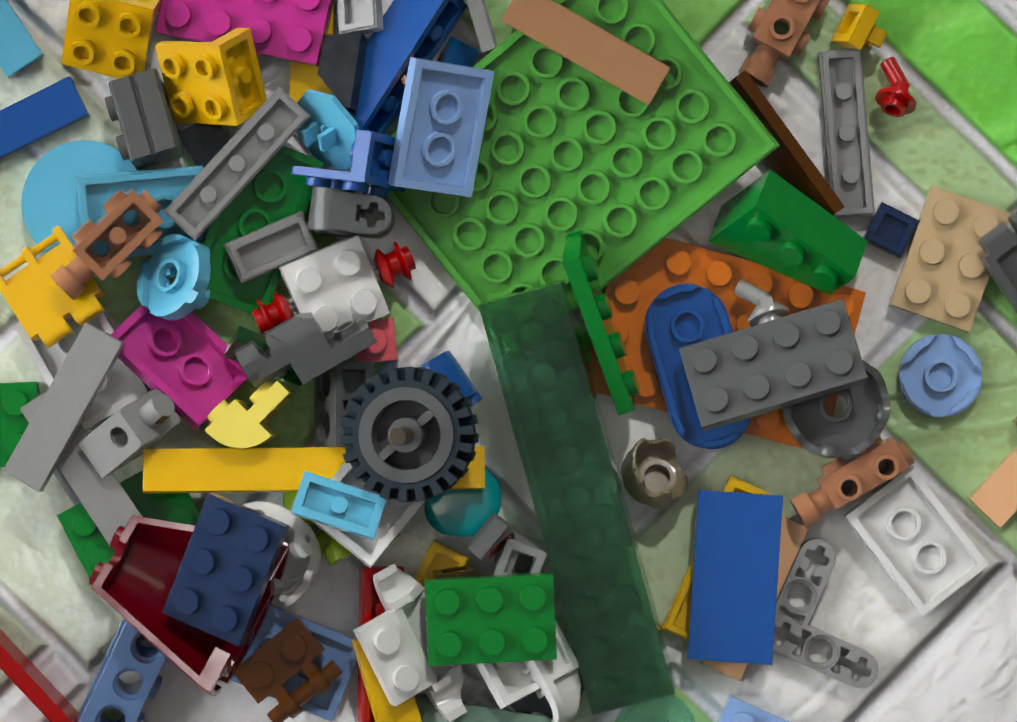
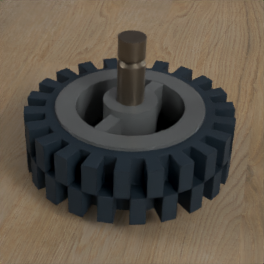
[340,367,479,503]

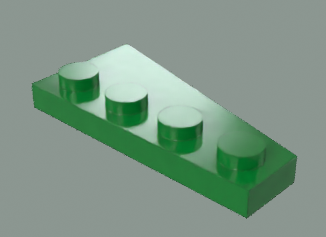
[563,230,640,416]

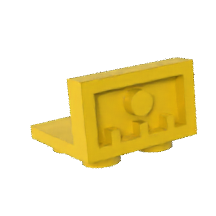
[61,0,162,79]
[155,28,267,126]

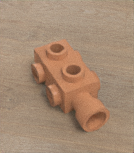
[738,0,830,88]
[50,188,163,300]
[790,436,915,529]

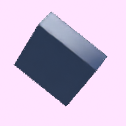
[863,202,919,259]

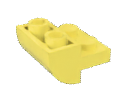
[205,381,296,448]

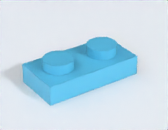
[291,471,387,541]

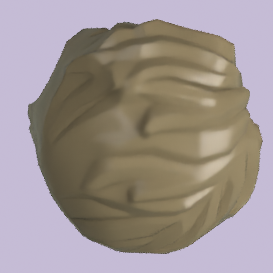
[620,438,688,510]

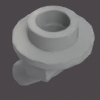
[734,279,790,327]

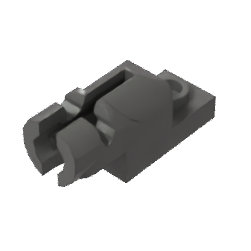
[235,312,377,388]

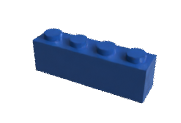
[330,0,468,135]

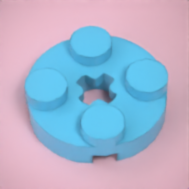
[137,234,211,321]

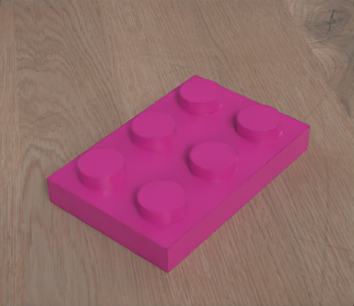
[111,305,249,431]

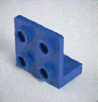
[292,129,405,198]

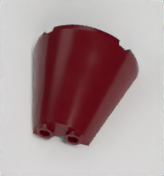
[89,515,289,696]

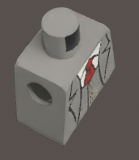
[78,389,181,479]

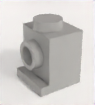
[493,531,547,575]

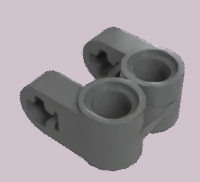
[307,187,395,239]

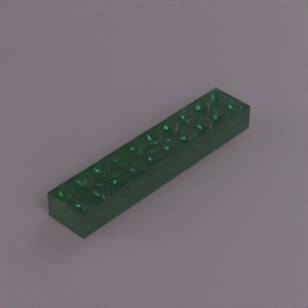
[478,279,676,715]

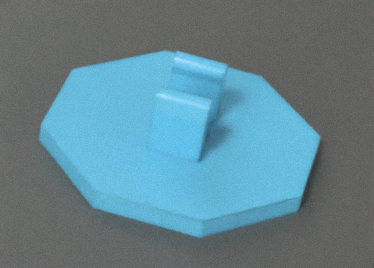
[297,89,359,172]

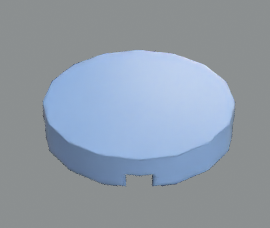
[897,334,982,417]

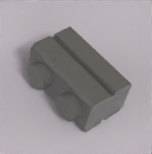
[105,68,185,170]

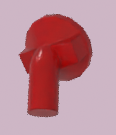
[875,57,917,117]

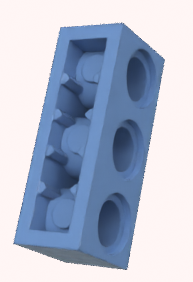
[77,619,171,722]

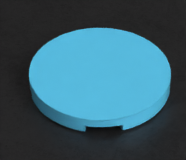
[21,140,139,253]

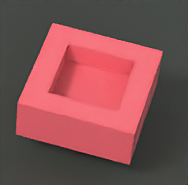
[355,318,398,363]

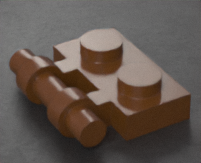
[234,616,343,722]

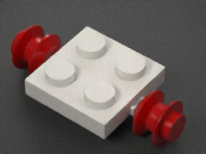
[251,235,416,339]

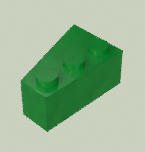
[708,170,868,295]

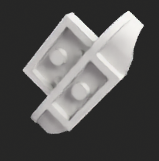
[353,563,467,722]
[476,572,581,722]

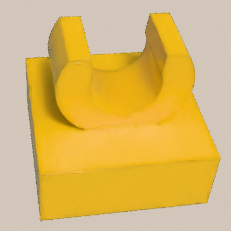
[830,3,888,50]

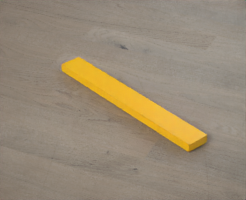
[143,446,485,493]

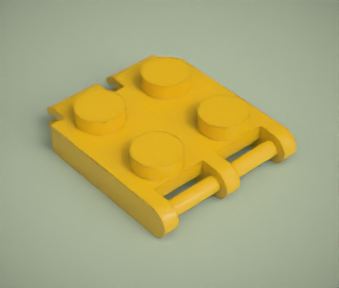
[0,225,105,348]

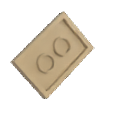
[888,186,1011,333]

